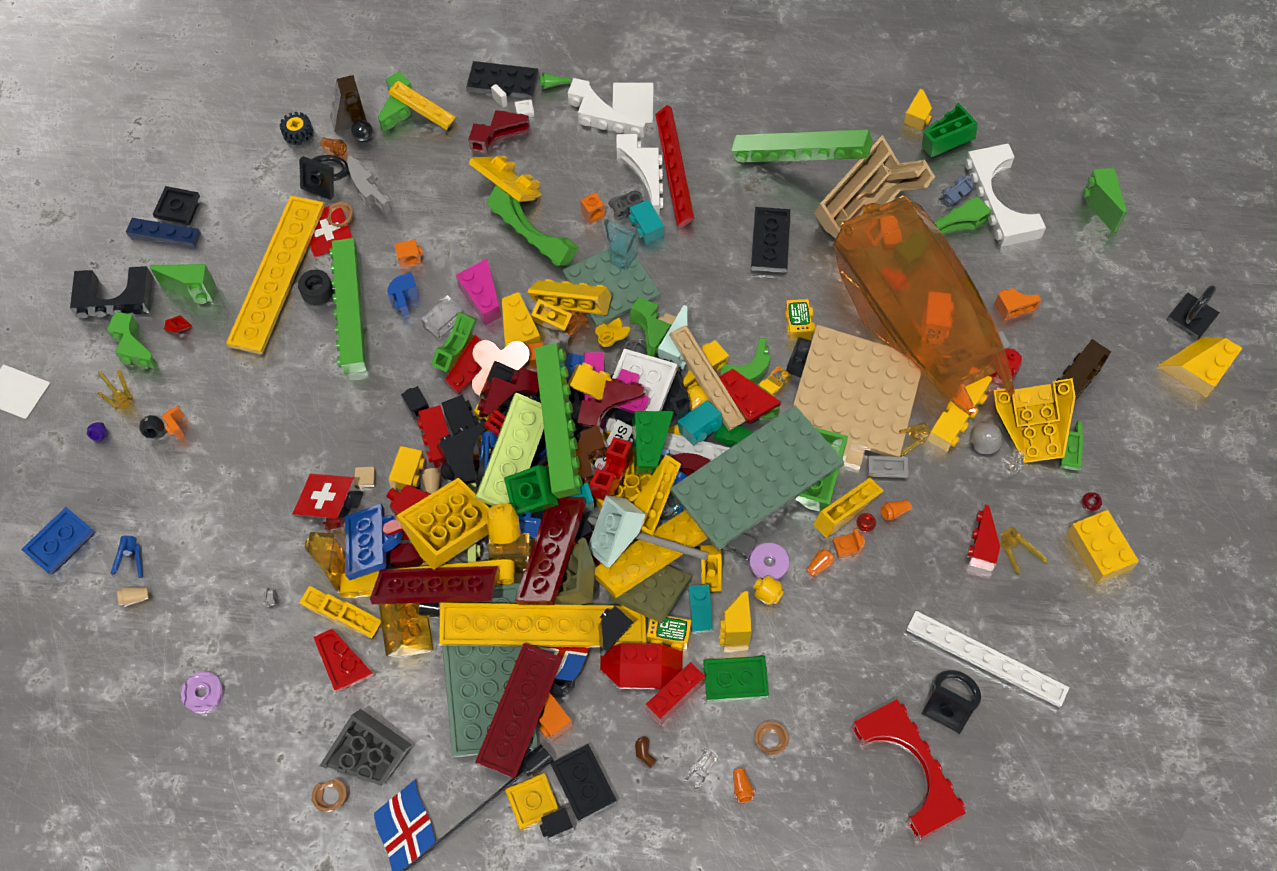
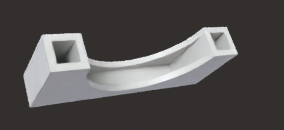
[965,143,1046,247]

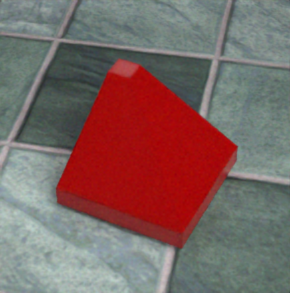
[164,315,192,333]

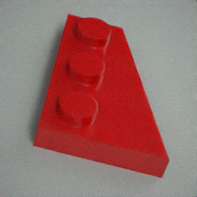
[445,335,482,395]
[719,369,781,423]

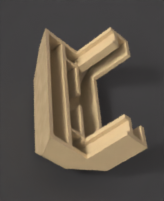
[814,135,935,249]

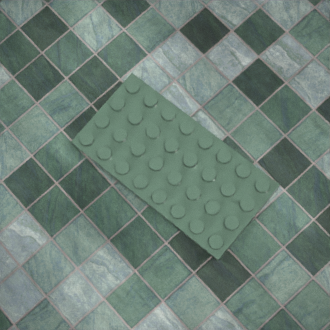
[670,405,844,551]
[438,583,538,758]

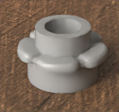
[262,588,278,607]

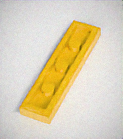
[388,81,456,130]

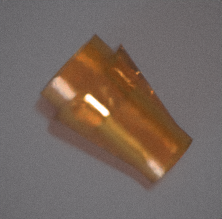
[320,137,347,156]

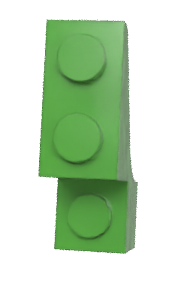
[378,71,412,132]
[629,297,671,357]
[107,311,157,369]

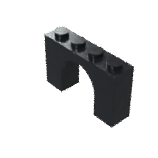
[70,266,153,318]

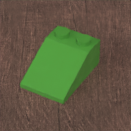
[1083,168,1127,233]
[150,264,216,303]

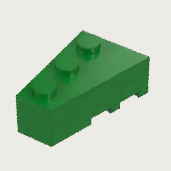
[922,103,978,157]
[632,411,674,474]

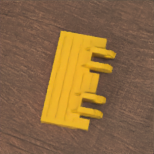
[468,156,542,202]

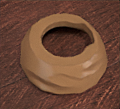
[326,202,353,227]
[754,721,789,755]
[311,778,347,812]

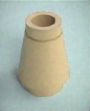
[422,468,441,494]
[117,587,149,607]

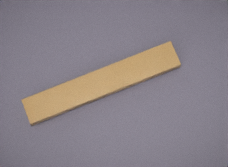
[669,325,746,431]

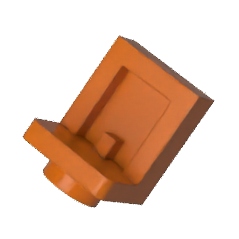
[162,406,185,440]

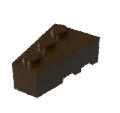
[330,75,367,132]
[1056,339,1111,401]

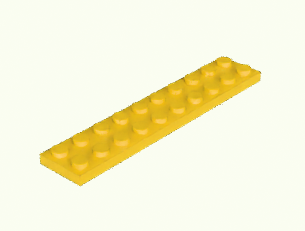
[226,195,325,354]
[439,603,646,647]

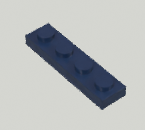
[126,218,201,247]

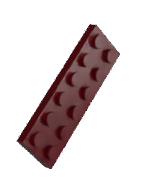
[515,497,587,605]
[370,566,500,605]
[475,643,563,779]

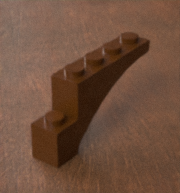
[576,425,608,486]

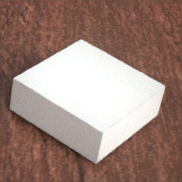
[491,84,508,108]
[515,99,534,117]

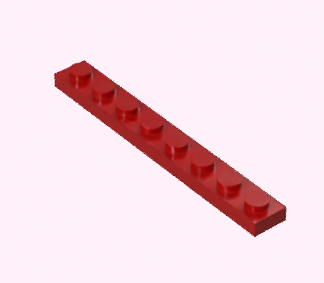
[655,105,694,228]

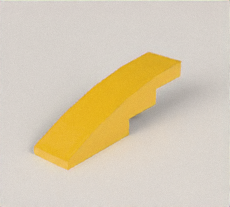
[299,585,382,639]

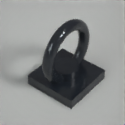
[299,155,349,200]
[1166,285,1220,340]
[922,670,981,734]

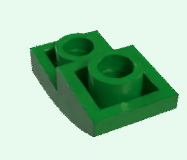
[714,423,754,447]

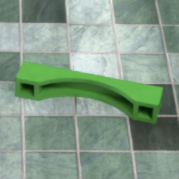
[486,186,579,266]
[892,196,992,273]

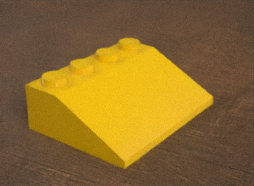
[396,477,490,570]

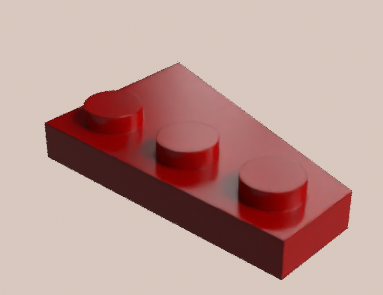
[313,629,375,693]

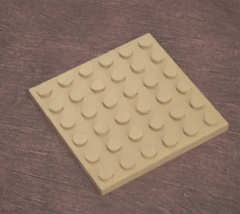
[792,325,925,457]

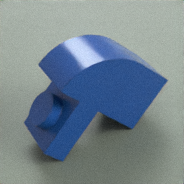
[387,272,419,317]

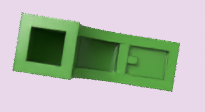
[721,337,771,384]

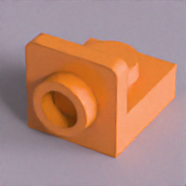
[832,529,865,559]

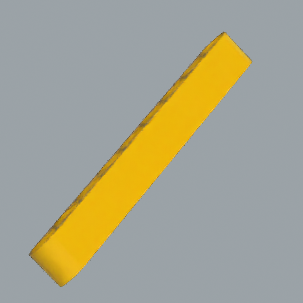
[340,559,515,598]

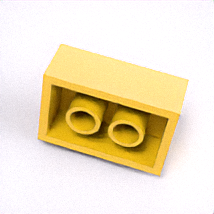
[1067,510,1139,584]

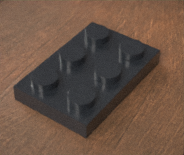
[550,744,617,822]

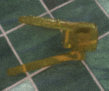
[98,370,133,410]
[899,422,930,457]
[1001,527,1048,574]

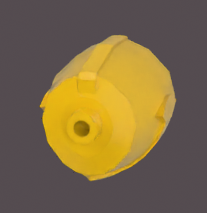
[487,503,521,544]

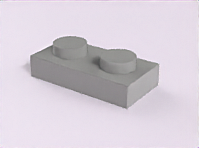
[868,456,908,478]

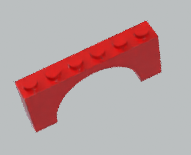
[851,699,966,841]

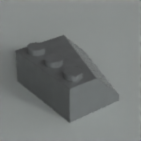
[320,709,412,786]

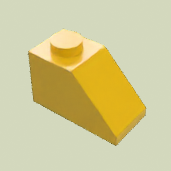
[904,89,933,131]
[531,299,572,331]
[700,545,722,592]

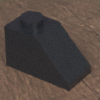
[598,606,633,656]

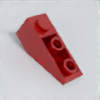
[967,504,1000,571]

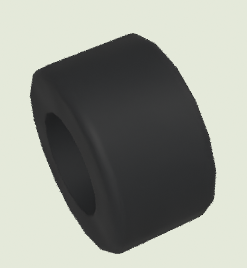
[298,269,333,305]

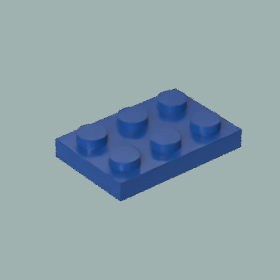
[21,507,95,575]

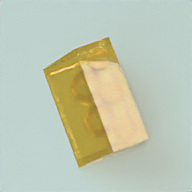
[305,532,345,593]
[378,603,434,658]

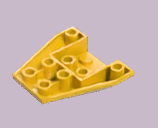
[994,378,1075,463]

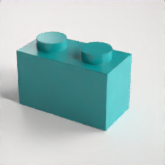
[628,199,664,244]
[677,400,723,446]

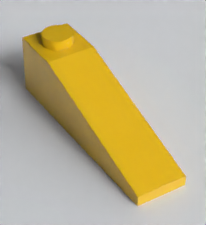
[633,455,681,535]
[813,478,884,539]

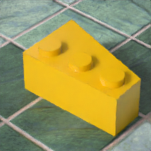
[502,292,541,347]

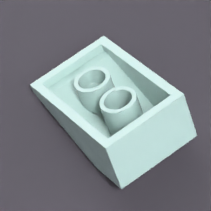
[658,305,687,373]
[588,495,646,568]

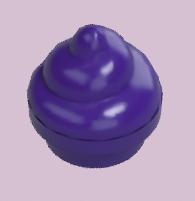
[87,422,107,441]

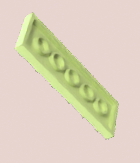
[475,393,544,506]

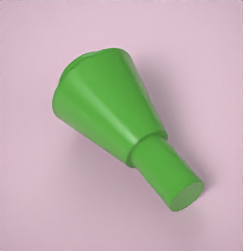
[539,72,571,90]

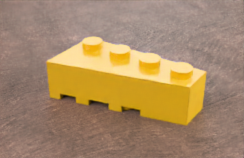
[928,367,992,452]

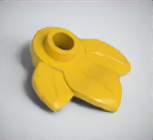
[595,318,631,347]

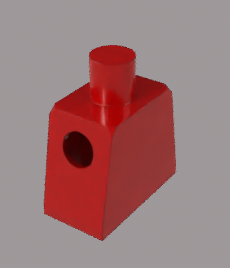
[386,485,431,516]

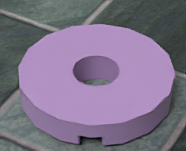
[749,543,790,580]
[180,671,224,714]

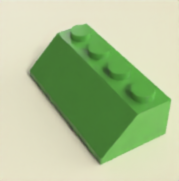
[795,428,848,512]

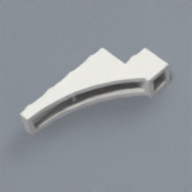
[567,78,646,138]
[617,134,663,215]

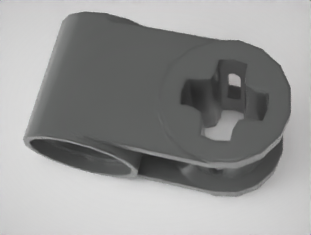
[608,190,643,220]
[722,534,756,560]

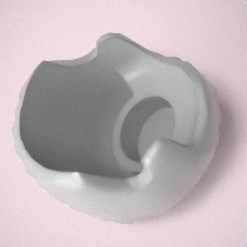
[971,421,1002,454]

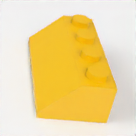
[527,279,612,315]

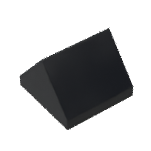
[343,491,363,508]

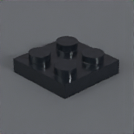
[153,186,200,225]

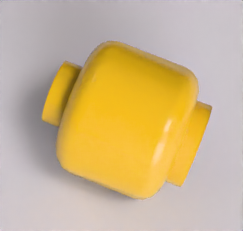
[753,575,784,605]

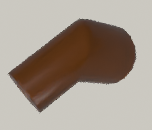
[635,736,657,769]

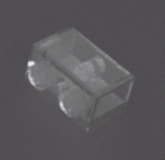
[421,295,464,341]

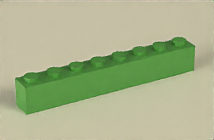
[731,129,873,163]
[330,238,367,374]
[534,343,582,499]

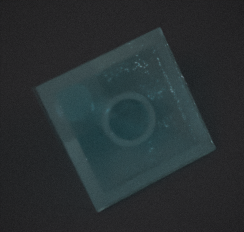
[604,219,638,270]

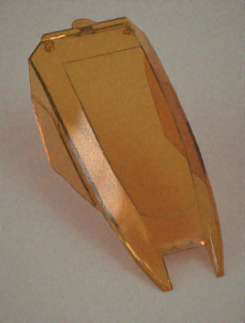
[833,196,1015,415]

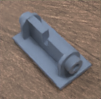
[938,174,974,206]

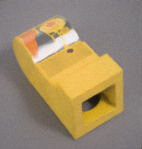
[758,366,792,398]

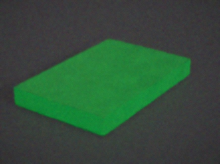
[703,656,769,702]

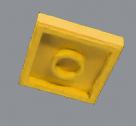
[505,773,559,831]

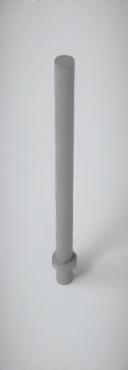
[588,516,708,560]

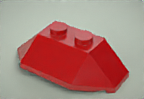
[600,644,683,690]

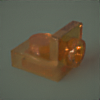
[562,310,590,340]

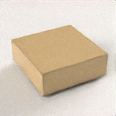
[354,467,375,488]

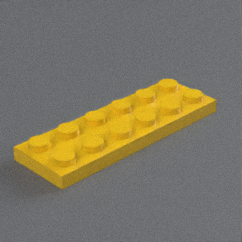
[594,511,708,598]

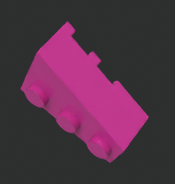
[456,258,501,326]

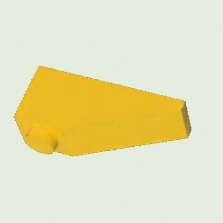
[683,340,729,390]

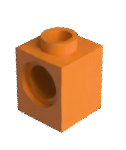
[580,192,605,224]
[395,239,423,268]

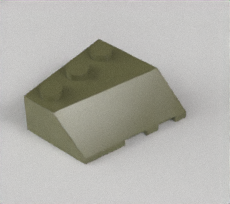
[554,537,595,605]

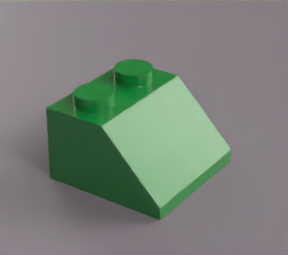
[504,465,558,515]

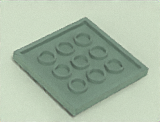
[563,241,661,327]

